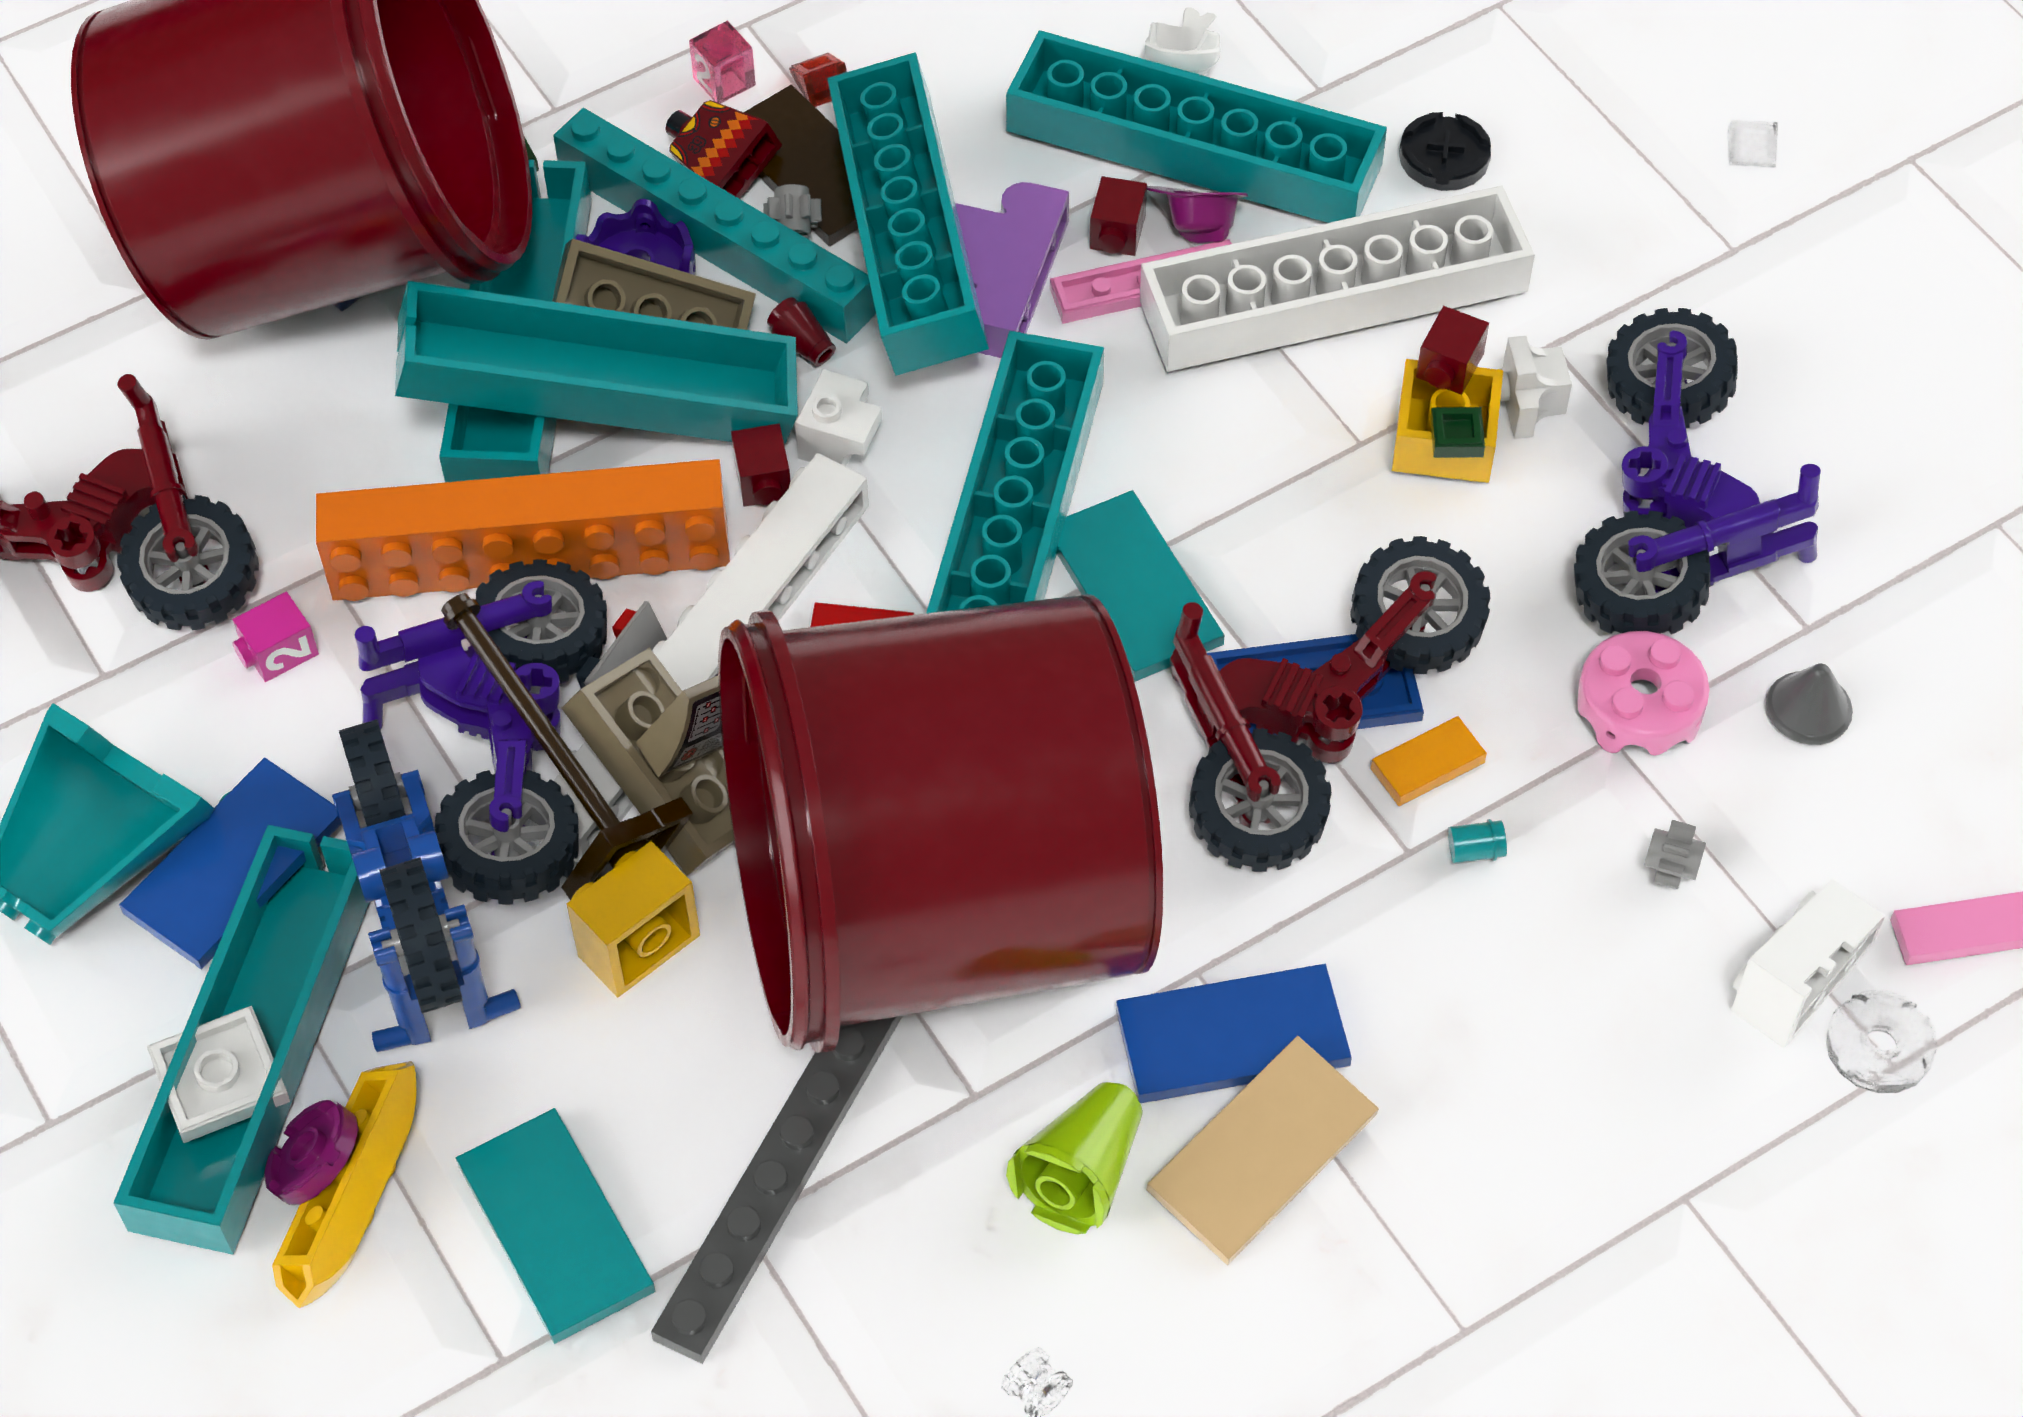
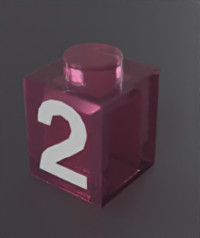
[689,20,756,104]

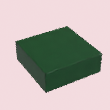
[1430,407,1485,458]

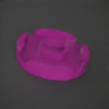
[265,1100,358,1205]

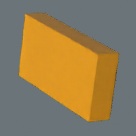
[1370,716,1487,806]

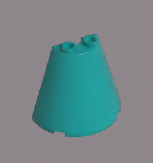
[0,703,215,945]

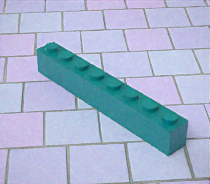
[553,107,876,344]

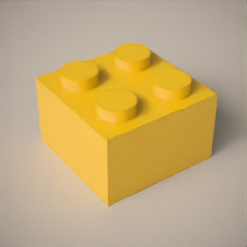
[1392,359,1503,483]
[566,841,700,998]

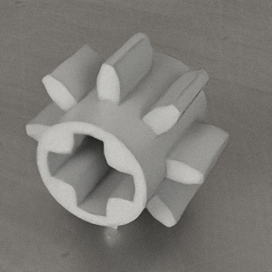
[763,184,822,238]
[1644,820,1706,889]

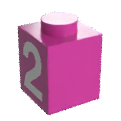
[232,591,319,682]

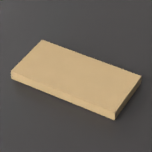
[1146,1035,1379,1266]

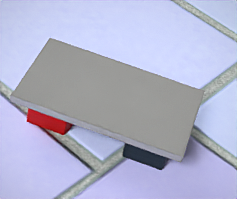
[576,601,667,688]

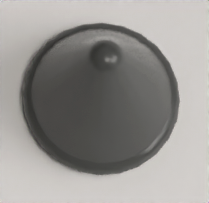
[1766,663,1853,745]

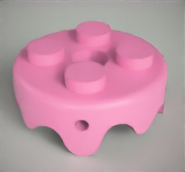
[1577,631,1710,755]

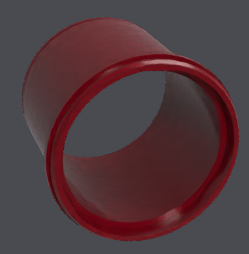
[71,0,532,340]
[718,594,1163,1053]

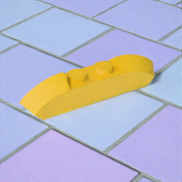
[272,1061,417,1308]

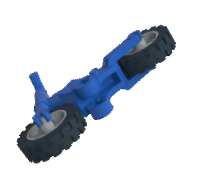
[332,719,521,1052]

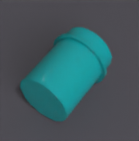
[1448,819,1507,863]

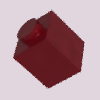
[1090,176,1147,256]
[1416,305,1490,395]
[731,423,791,507]

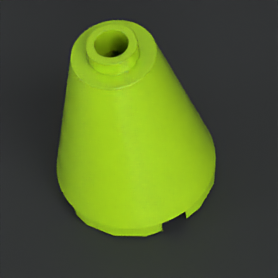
[1006,1082,1143,1235]

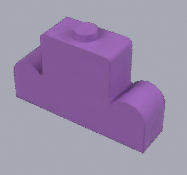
[955,182,1069,358]

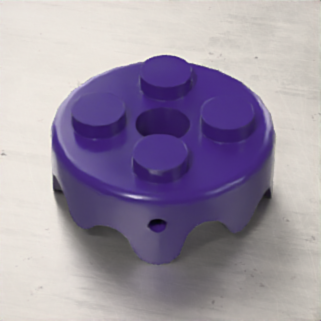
[576,199,696,275]

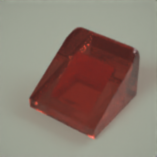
[789,52,847,107]

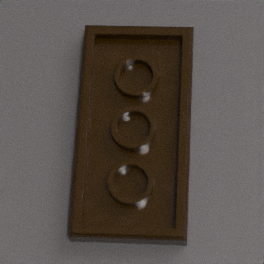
[745,84,858,247]

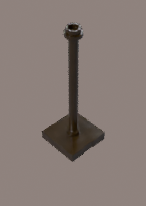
[441,593,693,900]

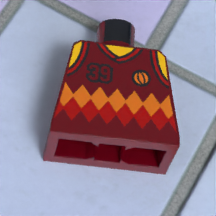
[665,100,782,199]

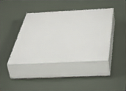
[146,1006,290,1143]

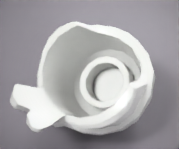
[1145,7,1221,76]

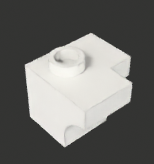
[1500,335,1572,439]
[795,369,882,466]

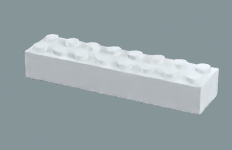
[1140,185,1535,372]

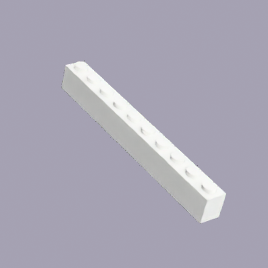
[530,453,869,863]

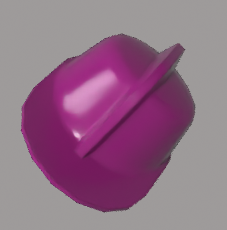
[1147,186,1248,243]

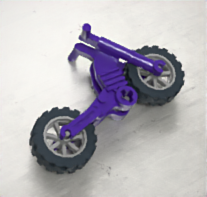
[1574,308,1821,634]
[354,559,607,905]

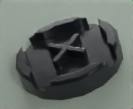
[1399,112,1491,191]

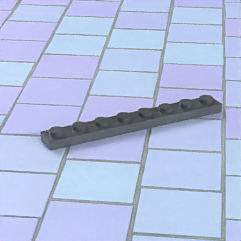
[651,1016,903,1364]

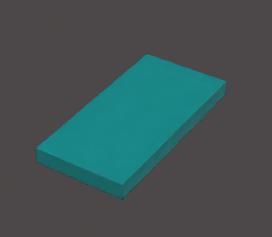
[1057,490,1225,682]
[455,1108,656,1344]

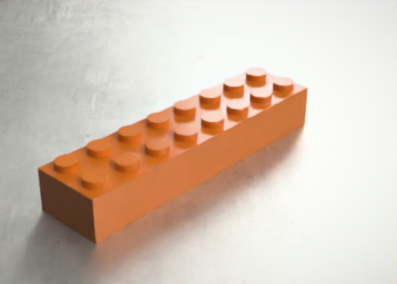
[316,459,730,601]

